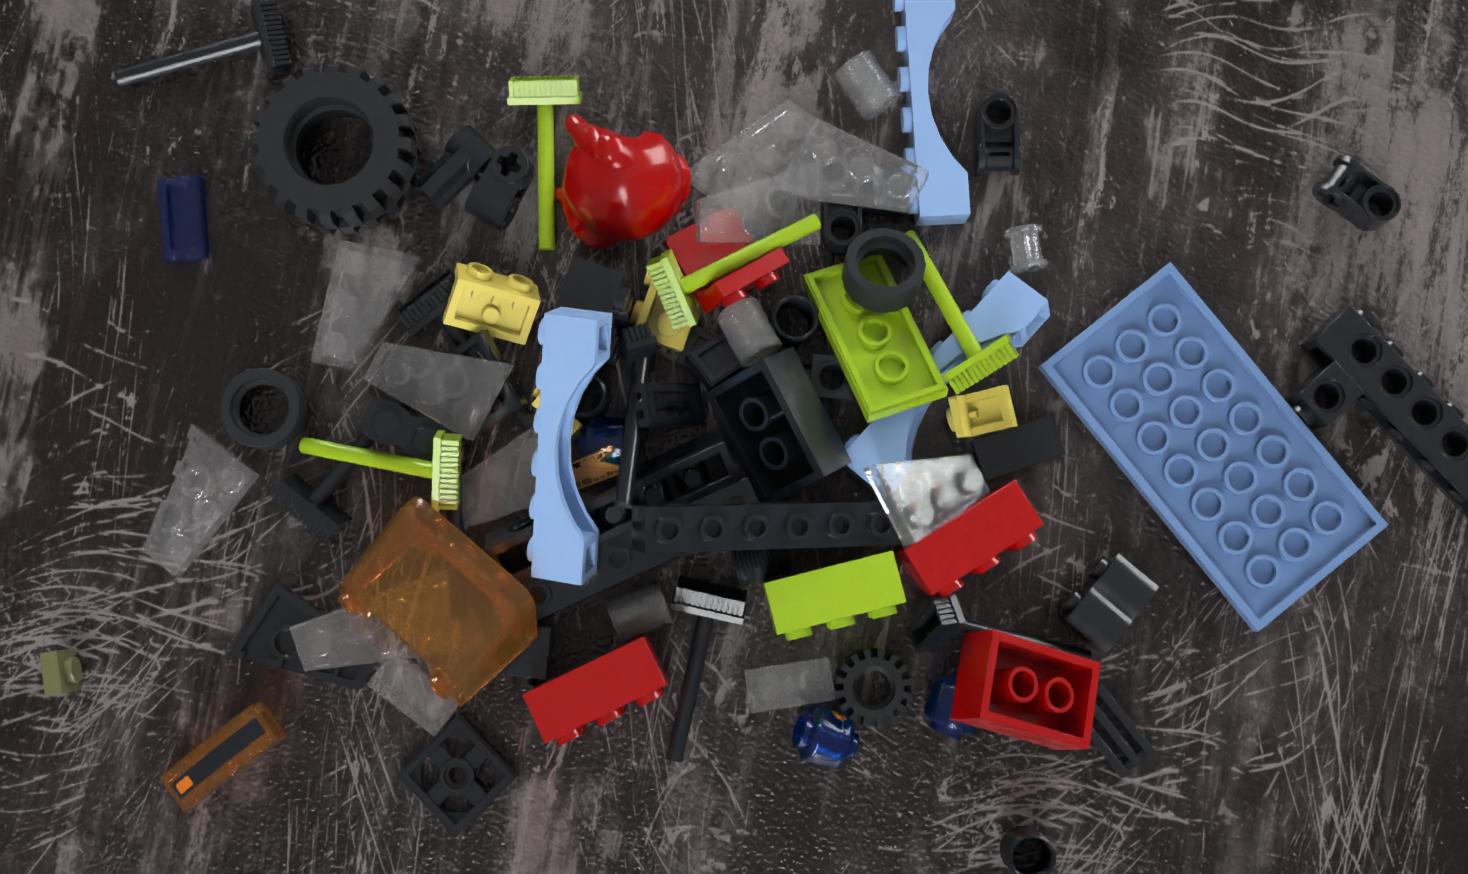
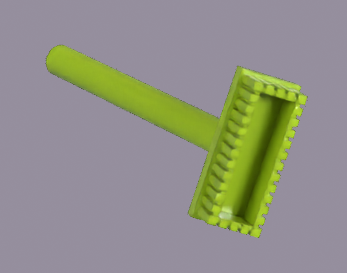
[507,75,582,251]
[646,213,821,330]
[904,230,1019,395]
[299,430,462,512]

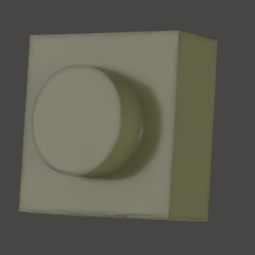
[39,649,82,696]

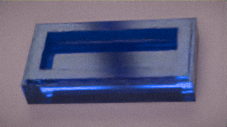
[157,175,210,263]

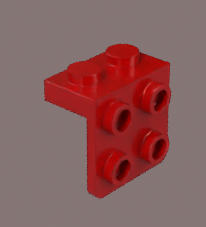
[664,208,789,314]

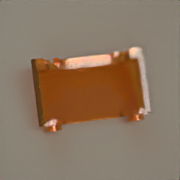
[337,496,538,707]

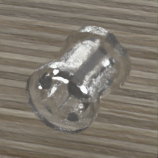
[1004,224,1048,274]

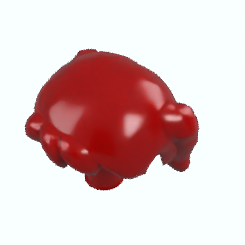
[555,115,691,250]

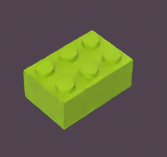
[763,550,906,641]

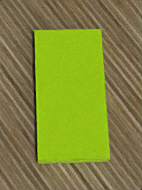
[802,254,949,423]

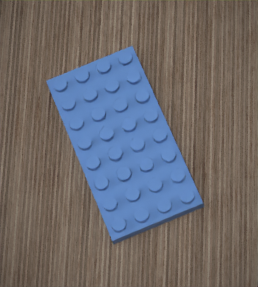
[1038,262,1388,632]

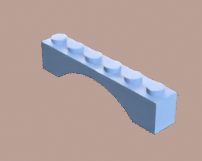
[892,0,971,226]
[844,271,1050,500]
[527,307,612,585]

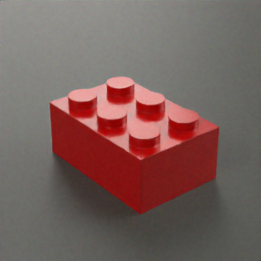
[895,480,1044,598]
[950,629,1101,750]
[522,634,670,746]

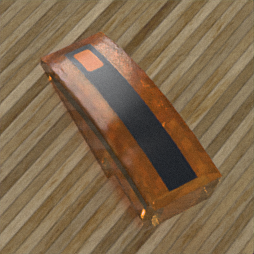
[160,701,287,813]

